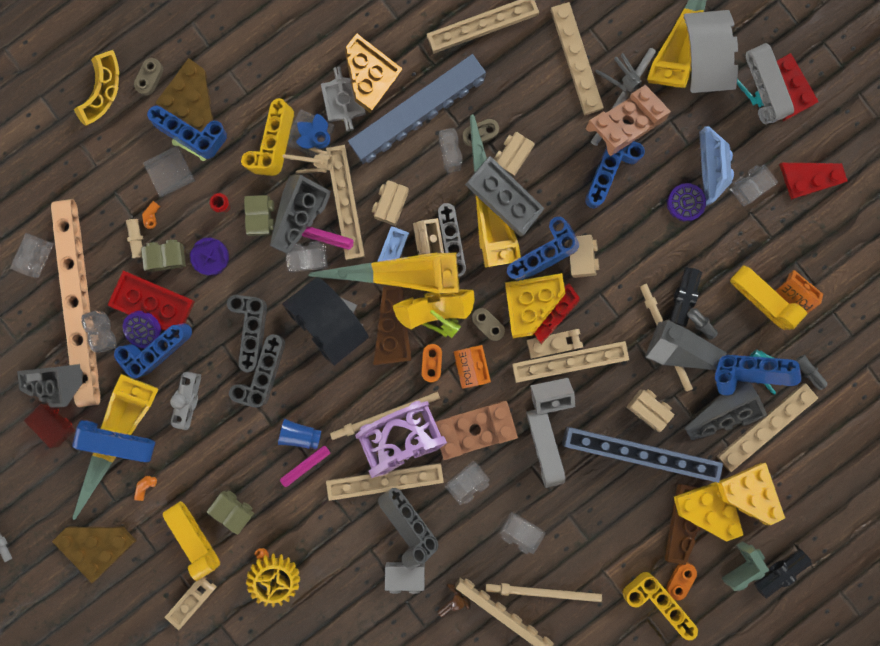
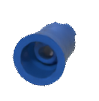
[278,419,321,449]

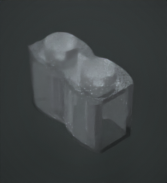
[439,128,462,173]
[730,164,778,207]
[286,241,328,273]
[81,311,117,352]
[445,460,490,505]
[500,511,545,554]

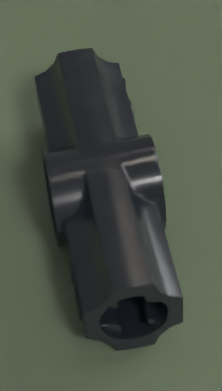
[670,267,702,327]
[754,549,812,599]

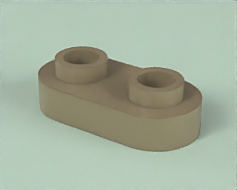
[134,58,163,96]
[463,119,499,147]
[472,308,505,341]

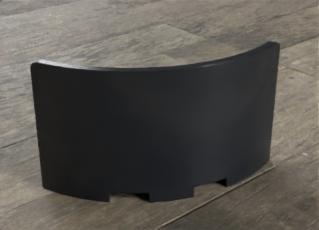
[282,277,369,366]

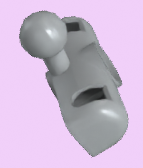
[170,372,201,430]

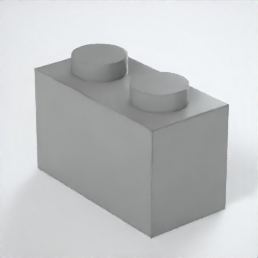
[531,378,575,415]
[385,562,425,594]

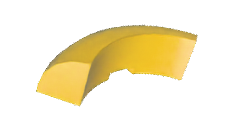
[74,50,119,126]
[393,289,474,329]

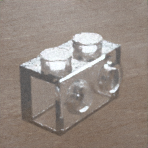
[10,233,54,278]

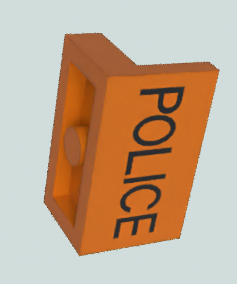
[775,270,823,314]
[454,345,491,389]

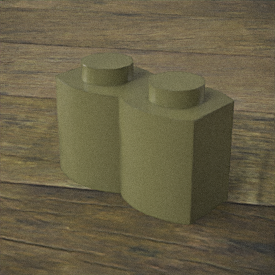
[244,195,275,236]
[141,240,186,272]
[207,491,255,535]

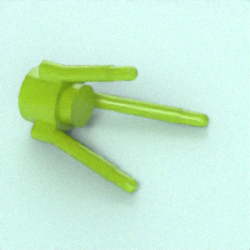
[421,310,461,338]

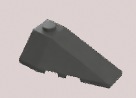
[270,175,331,254]
[645,320,727,370]
[17,364,83,408]
[685,382,768,440]

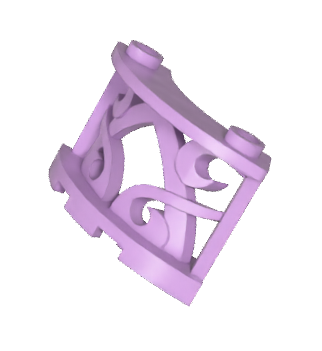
[355,401,447,478]

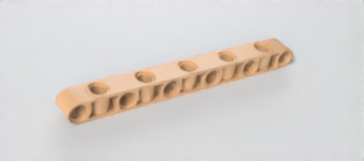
[51,199,100,407]

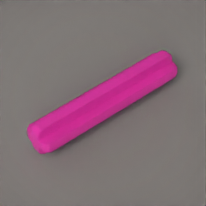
[302,227,354,250]
[280,446,330,487]

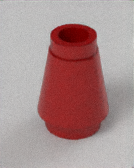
[209,193,230,212]

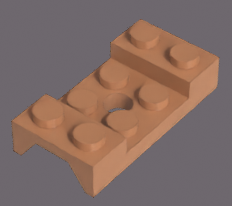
[586,85,671,156]
[435,400,518,460]

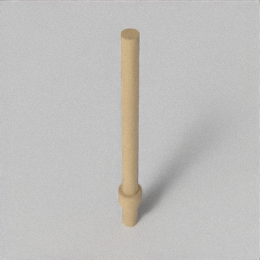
[640,284,693,391]
[330,392,440,440]
[485,583,602,602]

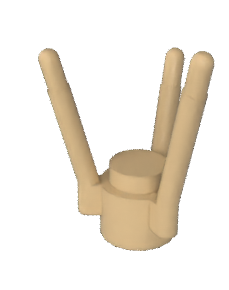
[283,147,333,174]

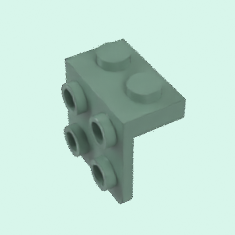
[722,541,769,591]

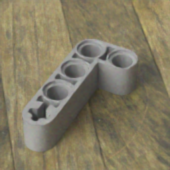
[746,43,794,124]
[438,203,466,279]
[526,409,566,488]

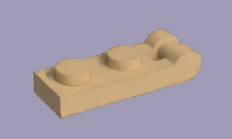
[527,329,583,359]
[164,576,217,630]

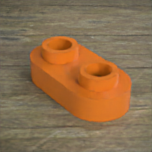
[422,344,442,382]
[666,562,697,600]

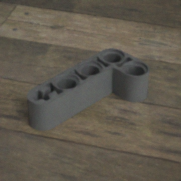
[227,295,267,372]
[229,334,285,408]
[378,488,438,569]

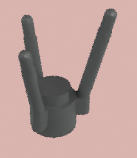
[595,53,642,93]

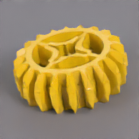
[246,553,300,608]

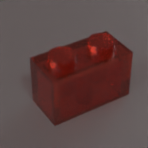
[24,403,76,448]

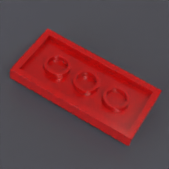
[107,271,195,336]

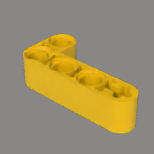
[241,98,294,176]
[730,265,807,330]
[163,501,220,581]
[623,572,698,641]

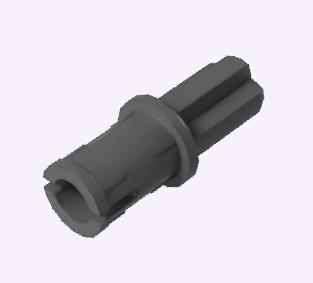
[687,308,718,340]
[795,354,827,390]

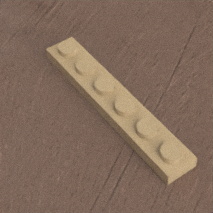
[427,0,539,54]
[551,2,604,115]
[326,145,365,261]
[512,341,629,383]
[716,383,818,472]
[326,463,444,501]
[455,578,554,646]

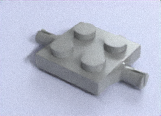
[321,67,366,131]

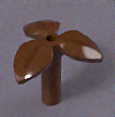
[438,584,471,617]

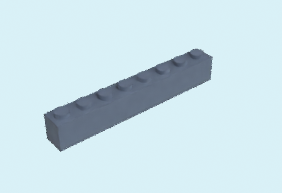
[348,54,486,164]
[562,426,723,483]

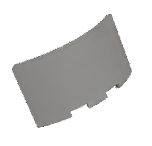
[683,10,738,93]

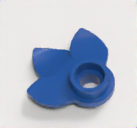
[296,114,330,149]

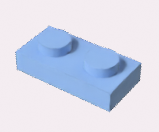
[378,226,409,262]

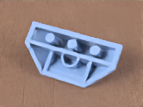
[699,126,734,206]

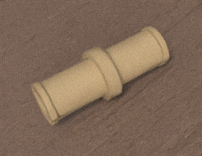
[126,219,143,259]

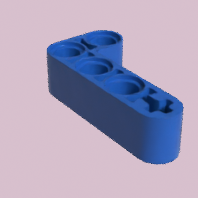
[147,106,227,159]
[585,141,645,209]
[507,217,579,281]
[114,323,192,379]
[715,355,801,396]
[72,421,156,462]

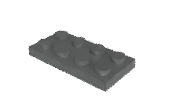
[465,156,545,237]

